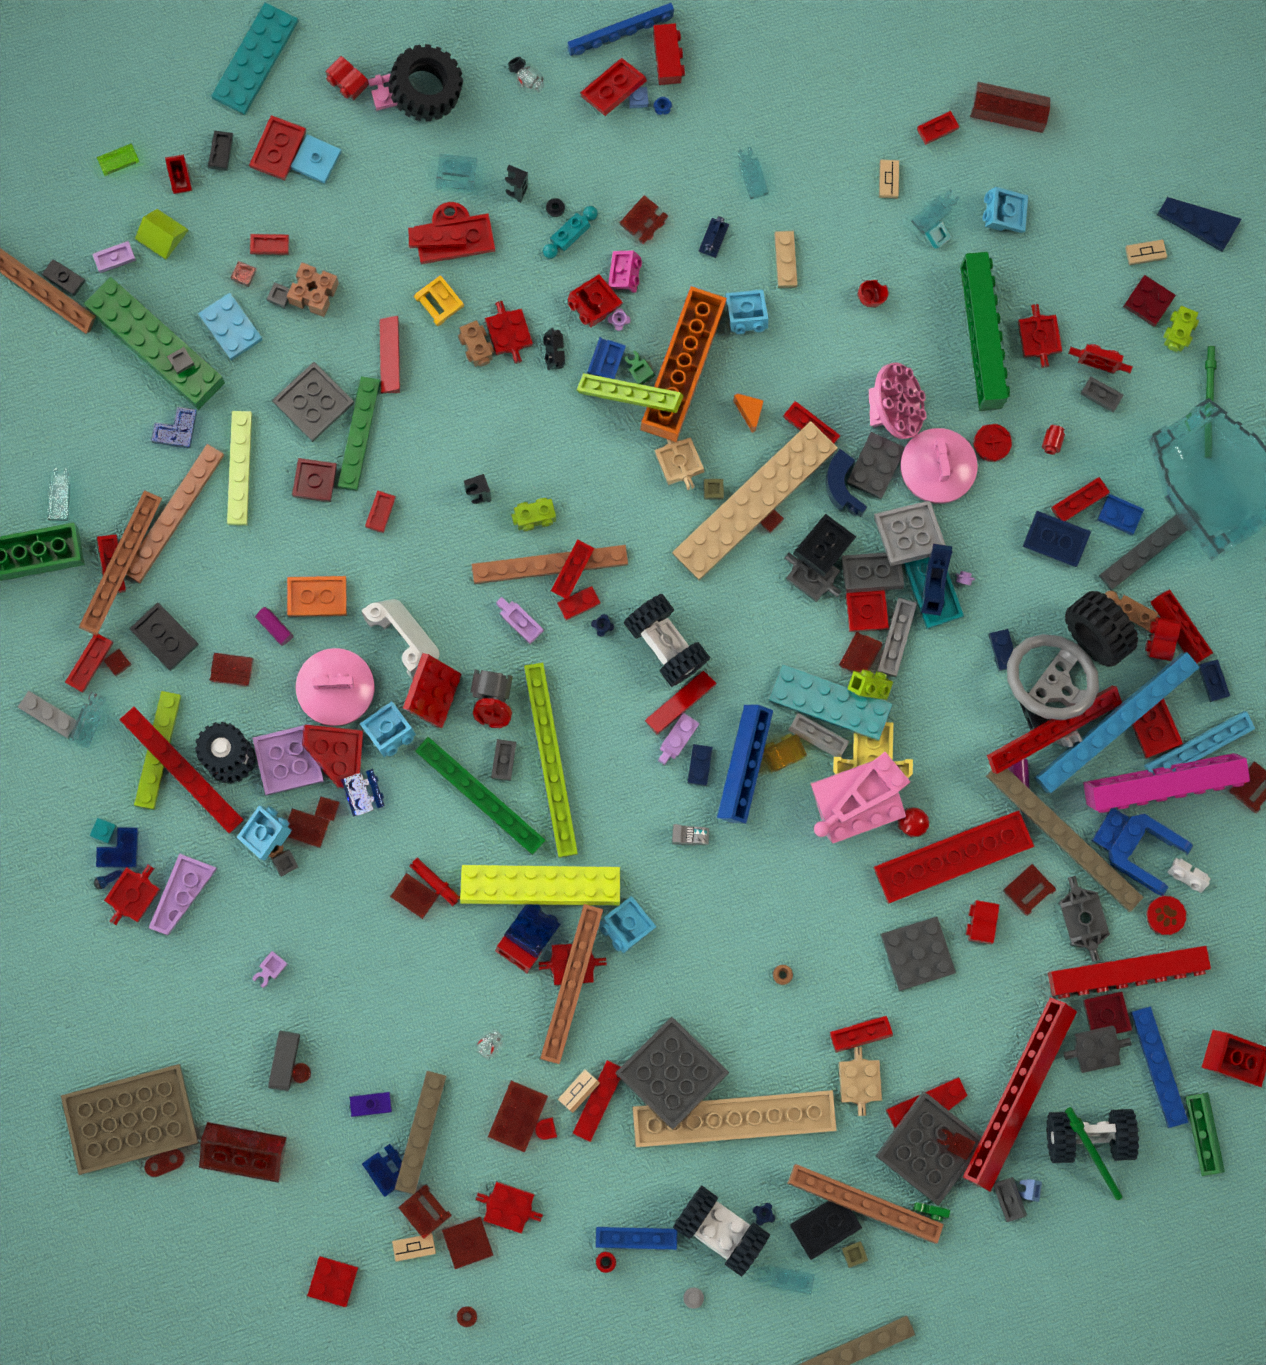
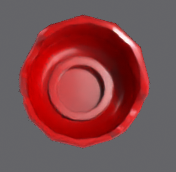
[857,280,889,308]
[898,807,930,837]

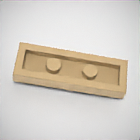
[774,231,797,288]

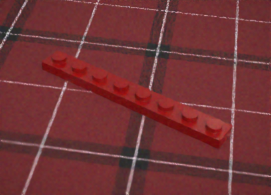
[987,685,1122,774]
[119,706,244,834]

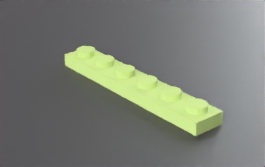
[227,411,252,525]

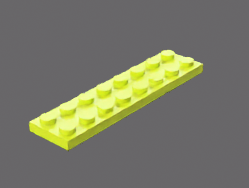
[460,865,620,906]

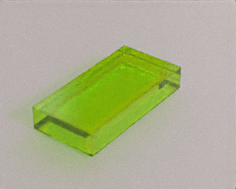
[97,143,140,176]

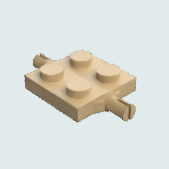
[655,437,704,490]
[839,1047,882,1116]

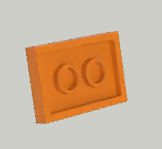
[287,576,347,617]

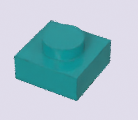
[925,222,951,249]
[89,817,117,844]

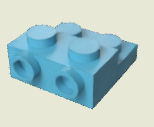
[982,187,1028,233]
[725,290,769,334]
[360,701,416,757]
[237,805,292,861]
[599,896,656,954]

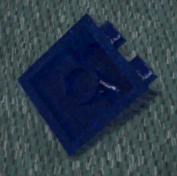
[504,904,561,958]

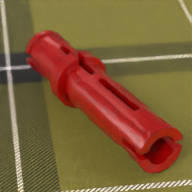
[409,857,460,907]

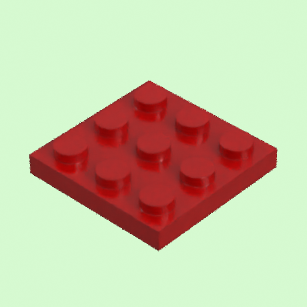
[403,653,462,728]

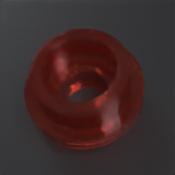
[292,1063,311,1083]
[457,1306,477,1327]

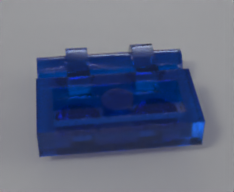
[341,769,385,817]
[362,1144,402,1197]

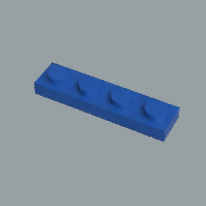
[596,1227,677,1250]

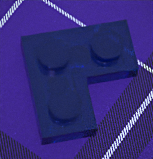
[151,407,197,448]
[96,827,139,868]

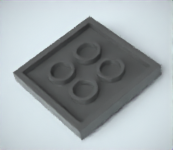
[272,362,354,442]
[880,916,956,991]

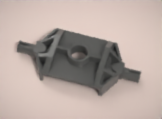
[1058,876,1110,962]

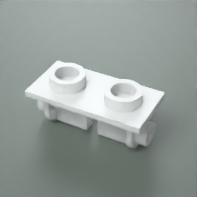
[1167,858,1211,893]

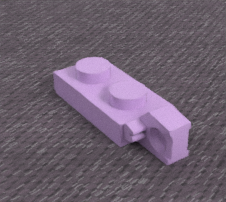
[496,597,544,644]
[658,713,700,765]

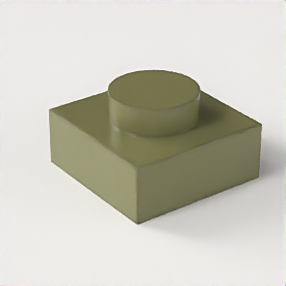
[704,479,724,500]
[841,1241,868,1268]

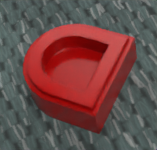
[535,1117,557,1140]

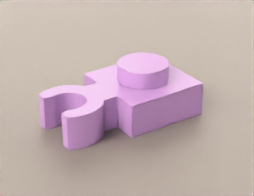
[253,951,288,988]

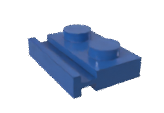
[587,337,626,379]
[1097,494,1144,535]

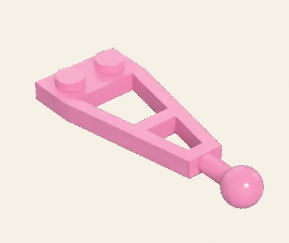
[814,752,910,837]

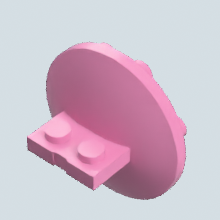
[869,363,926,439]
[900,428,978,504]
[296,648,375,726]

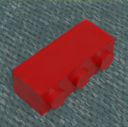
[653,23,685,85]

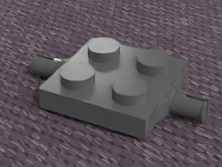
[784,552,842,602]
[1063,1026,1132,1073]

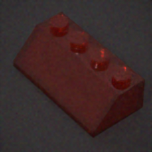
[970,82,1050,133]
[199,1122,287,1183]

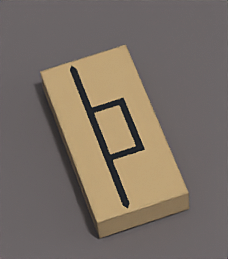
[879,160,899,199]
[1125,240,1167,265]
[558,1070,600,1113]
[392,1233,436,1262]

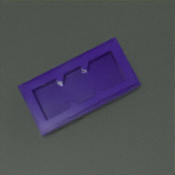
[349,1092,392,1117]

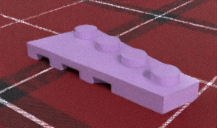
[149,854,217,935]

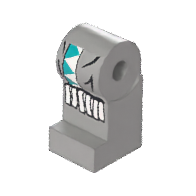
[672,824,709,846]

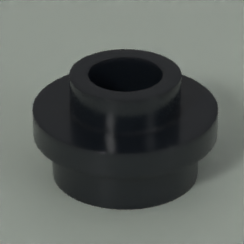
[508,56,526,74]
[546,198,565,217]

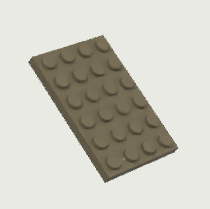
[61,1064,199,1175]

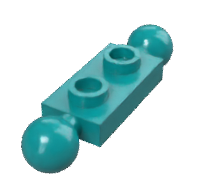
[543,206,598,259]

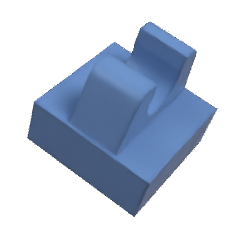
[1019,1179,1042,1202]

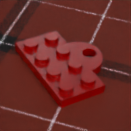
[414,202,495,264]

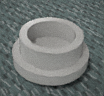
[683,1288,704,1309]

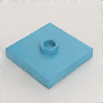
[290,134,342,184]

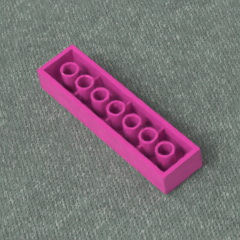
[1083,753,1250,813]

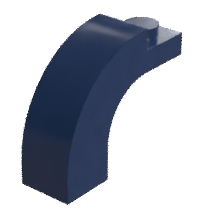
[826,449,867,517]
[921,543,952,616]

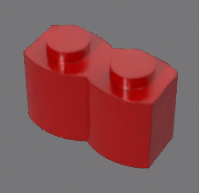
[325,56,369,100]
[1145,617,1181,661]
[965,900,999,945]

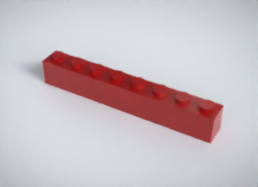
[1048,946,1211,999]

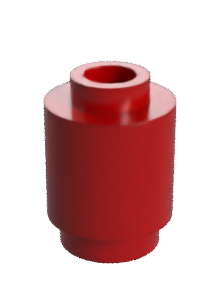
[1042,425,1065,455]
[596,1251,616,1273]

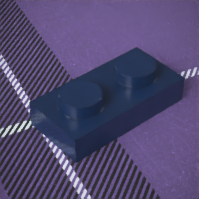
[988,629,1014,671]
[1198,659,1230,702]
[687,744,713,786]

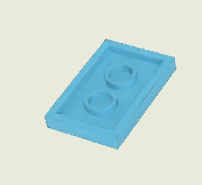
[198,293,263,360]

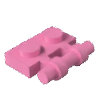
[368,74,398,111]

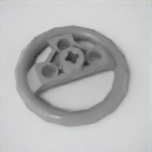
[1007,634,1099,720]

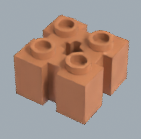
[287,263,339,317]

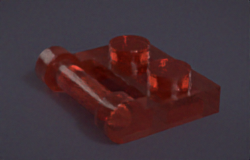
[1229,761,1266,814]
[1003,864,1056,916]
[398,1184,452,1239]

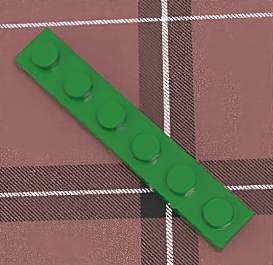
[338,376,380,491]

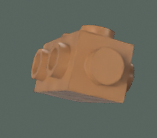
[458,320,494,367]

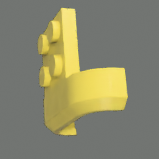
[833,722,913,778]

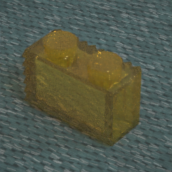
[762,733,807,774]

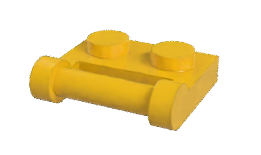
[414,275,464,326]

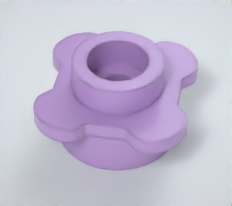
[608,309,631,331]
[955,571,975,585]

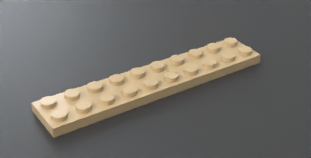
[672,421,838,580]
[633,1090,836,1147]

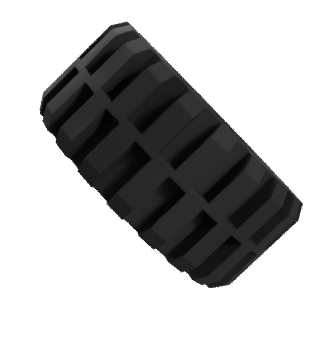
[389,44,463,122]
[1065,591,1138,667]

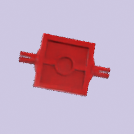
[485,301,533,364]
[1018,304,1062,368]
[1068,344,1133,374]
[104,864,161,926]
[539,944,607,985]
[475,1181,543,1234]

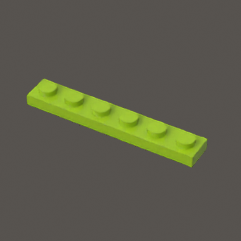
[576,373,684,413]
[134,691,181,810]

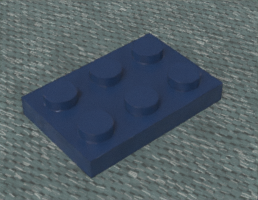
[1022,510,1091,567]

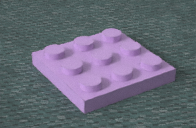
[252,724,324,796]

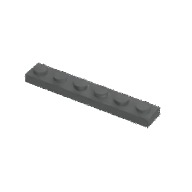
[1099,506,1200,591]

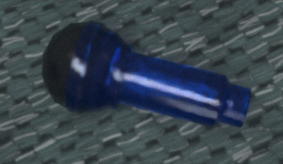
[94,869,123,890]

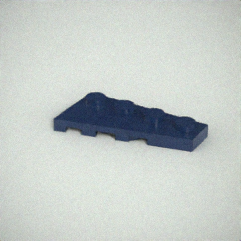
[1157,197,1242,252]

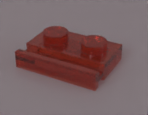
[839,632,883,673]
[209,653,254,687]
[287,808,330,848]
[390,873,439,920]

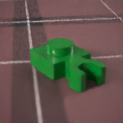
[625,350,656,385]
[913,1202,950,1222]

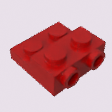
[567,274,623,328]

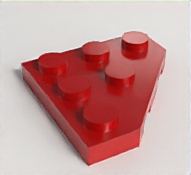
[302,724,363,790]

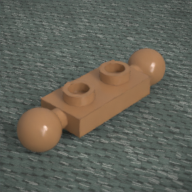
[1104,591,1158,631]

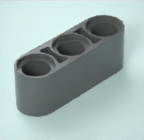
[268,1030,300,1092]

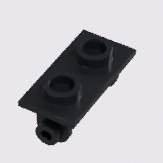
[543,328,565,370]

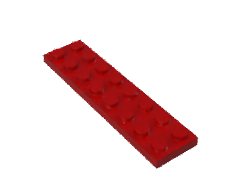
[873,810,1034,904]

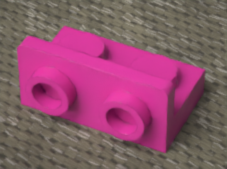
[608,250,642,293]

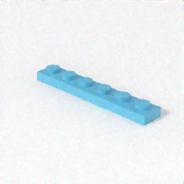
[1144,711,1255,775]

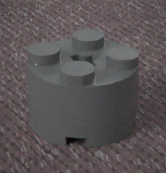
[470,669,513,703]

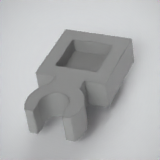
[1056,730,1082,747]

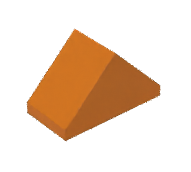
[733,393,764,433]

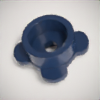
[591,614,614,637]
[753,1203,775,1226]

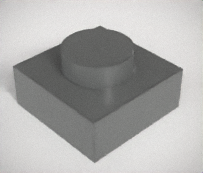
[267,282,290,309]
[167,347,195,374]
[271,849,298,877]

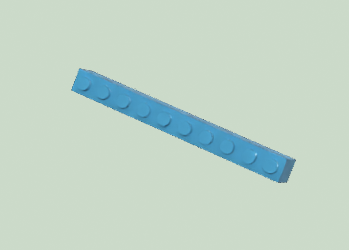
[1034,652,1200,793]

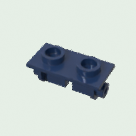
[698,216,729,258]

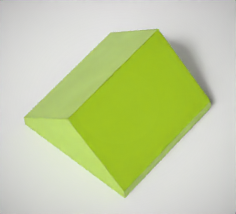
[135,209,189,260]

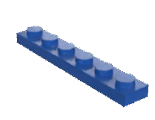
[568,3,674,56]
[1130,1006,1188,1128]

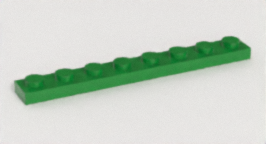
[415,737,546,856]

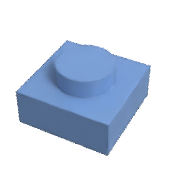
[629,87,648,108]

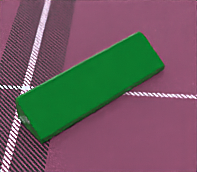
[1185,1092,1225,1176]

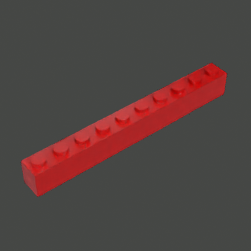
[963,997,1077,1192]

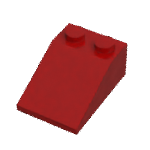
[1201,1029,1266,1087]

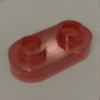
[144,1149,185,1177]

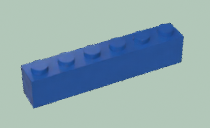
[717,705,773,824]

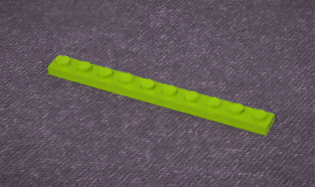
[524,662,578,858]

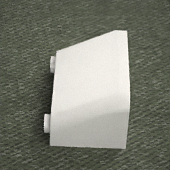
[362,599,439,680]

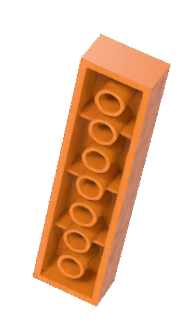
[640,286,727,442]

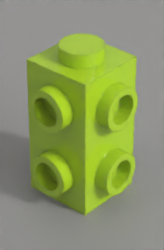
[1163,306,1199,352]
[511,498,556,531]
[847,669,893,700]

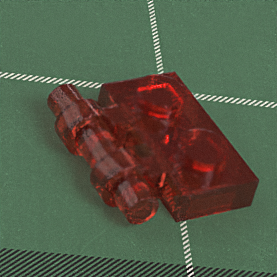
[620,195,668,244]

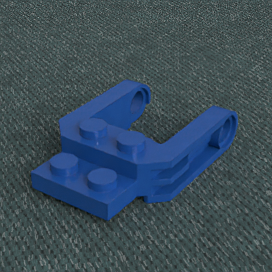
[1091,808,1193,896]

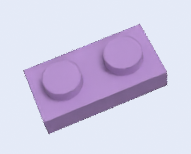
[92,241,136,273]

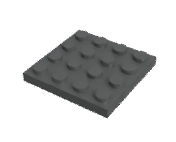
[615,1017,729,1130]
[875,1091,982,1206]

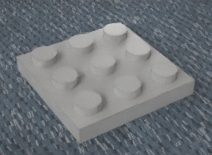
[874,501,946,566]

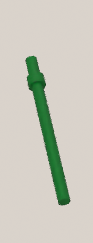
[1204,346,1217,458]
[1065,1107,1123,1200]

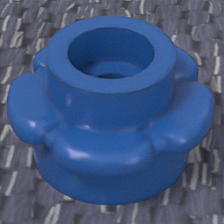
[653,97,672,115]

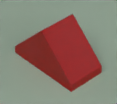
[165,154,192,194]

